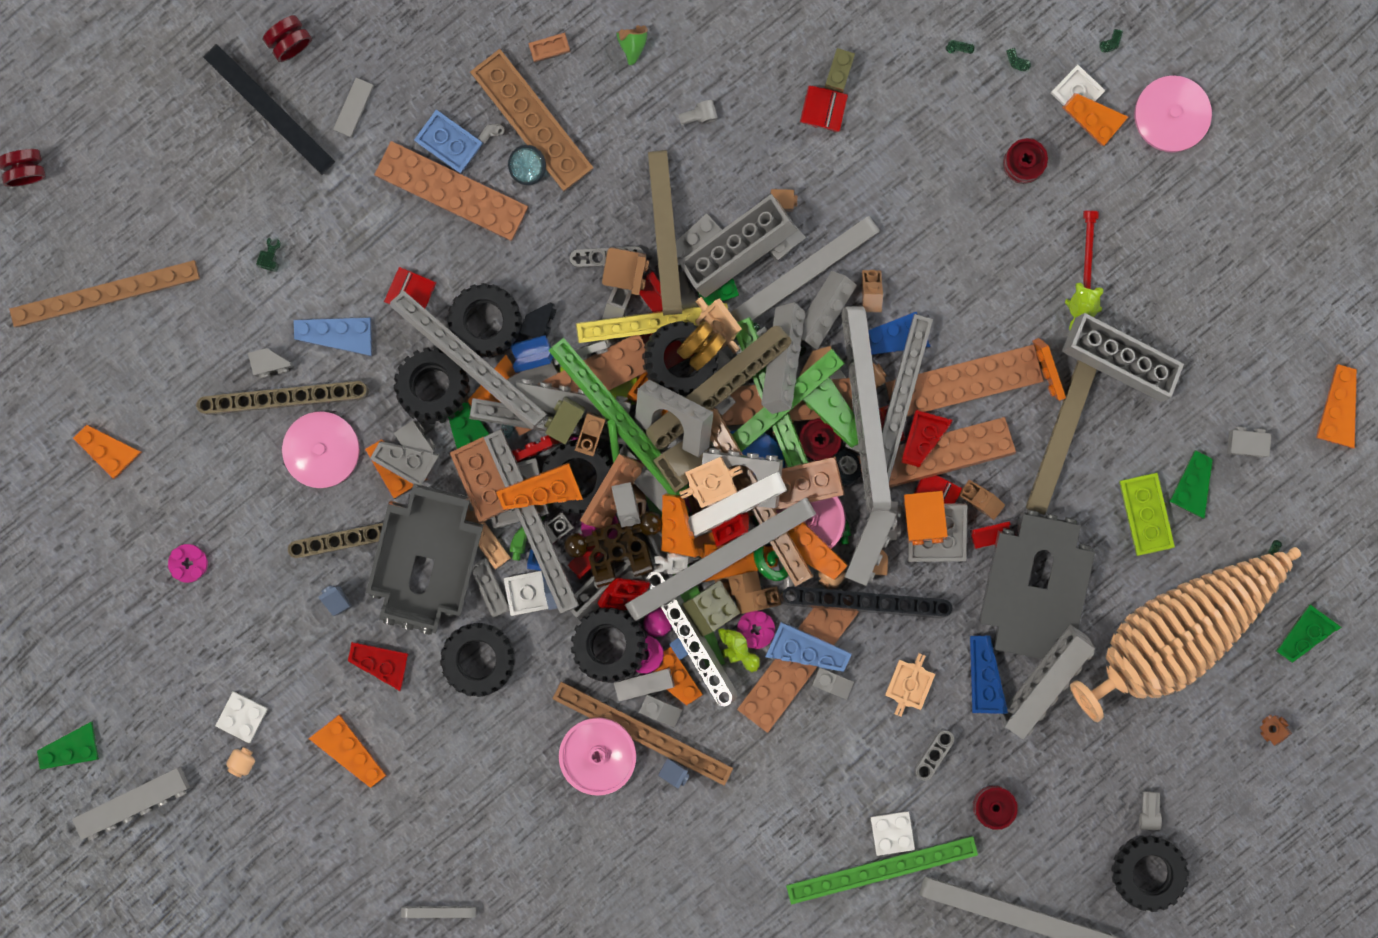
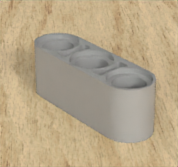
[914,730,954,781]

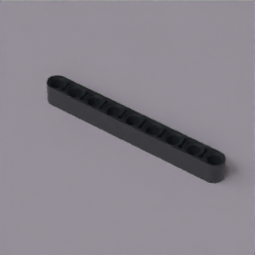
[203,44,335,175]
[780,586,953,619]

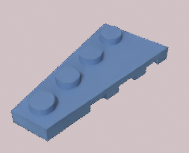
[294,318,372,356]
[765,621,852,672]

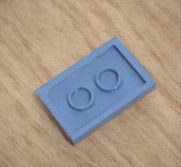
[414,110,483,174]

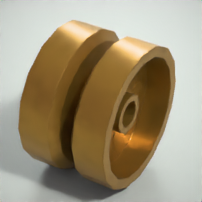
[677,321,726,371]

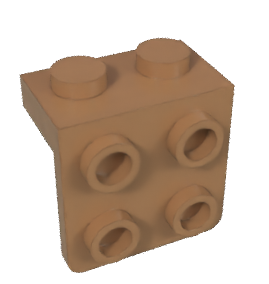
[602,247,649,295]

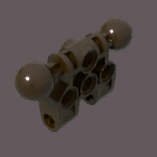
[564,511,662,588]

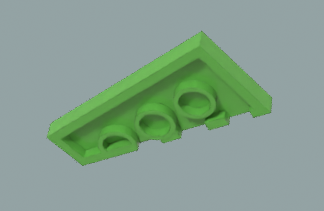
[803,377,858,448]

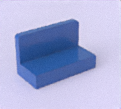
[511,335,553,373]

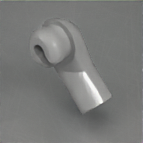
[477,124,505,144]

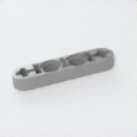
[570,246,643,268]
[401,906,476,918]

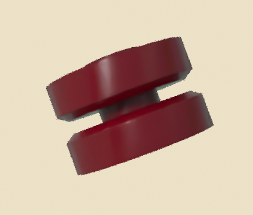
[262,15,312,62]
[1003,138,1048,184]
[0,149,46,187]
[798,418,841,461]
[973,785,1018,830]

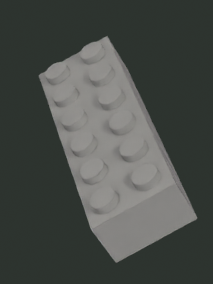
[679,194,798,298]
[1062,313,1184,402]
[1000,624,1095,739]

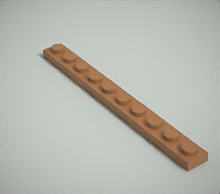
[9,260,200,328]
[710,408,813,587]
[552,681,733,786]

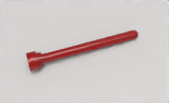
[1083,211,1099,289]

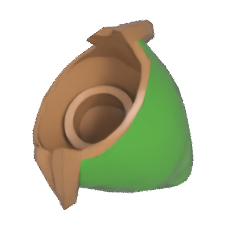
[616,25,648,65]

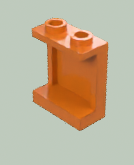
[903,491,948,546]

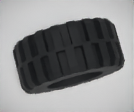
[447,283,522,358]
[642,321,719,395]
[394,347,470,424]
[542,440,613,514]
[571,608,648,683]
[440,623,515,697]
[1111,835,1189,912]

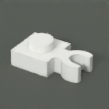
[653,553,688,574]

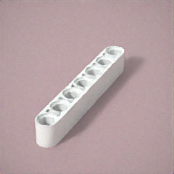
[688,472,787,538]

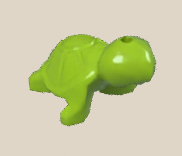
[1065,283,1104,330]
[718,628,760,673]

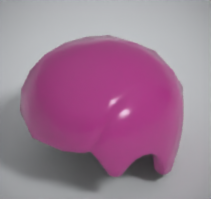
[643,607,672,638]

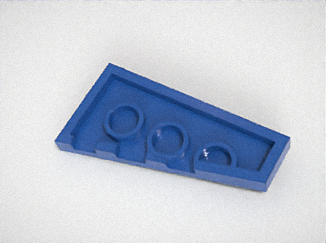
[868,312,931,355]
[970,636,1008,714]

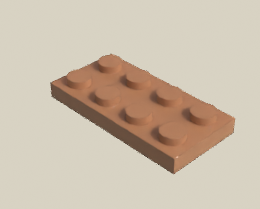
[450,437,509,523]
[580,454,644,528]

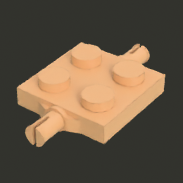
[695,297,742,354]
[679,456,743,508]
[885,653,935,717]

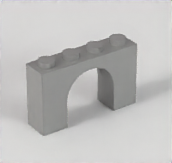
[635,380,713,457]
[702,448,783,508]

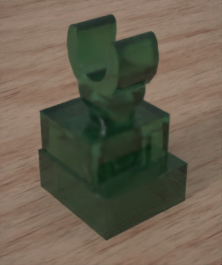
[256,238,281,272]

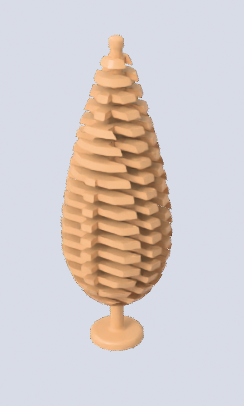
[1070,547,1301,722]

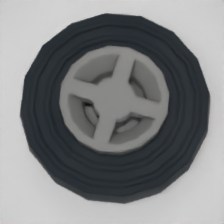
[832,450,862,485]

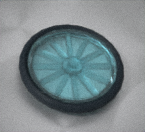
[508,145,546,185]

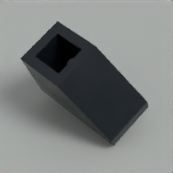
[520,302,557,338]

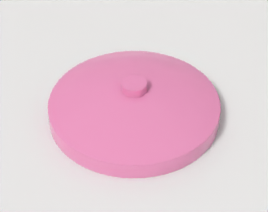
[1134,76,1212,152]
[282,412,360,488]
[775,496,846,549]
[559,717,636,796]

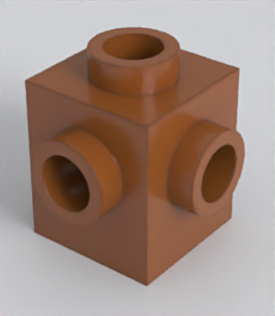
[1260,715,1292,746]

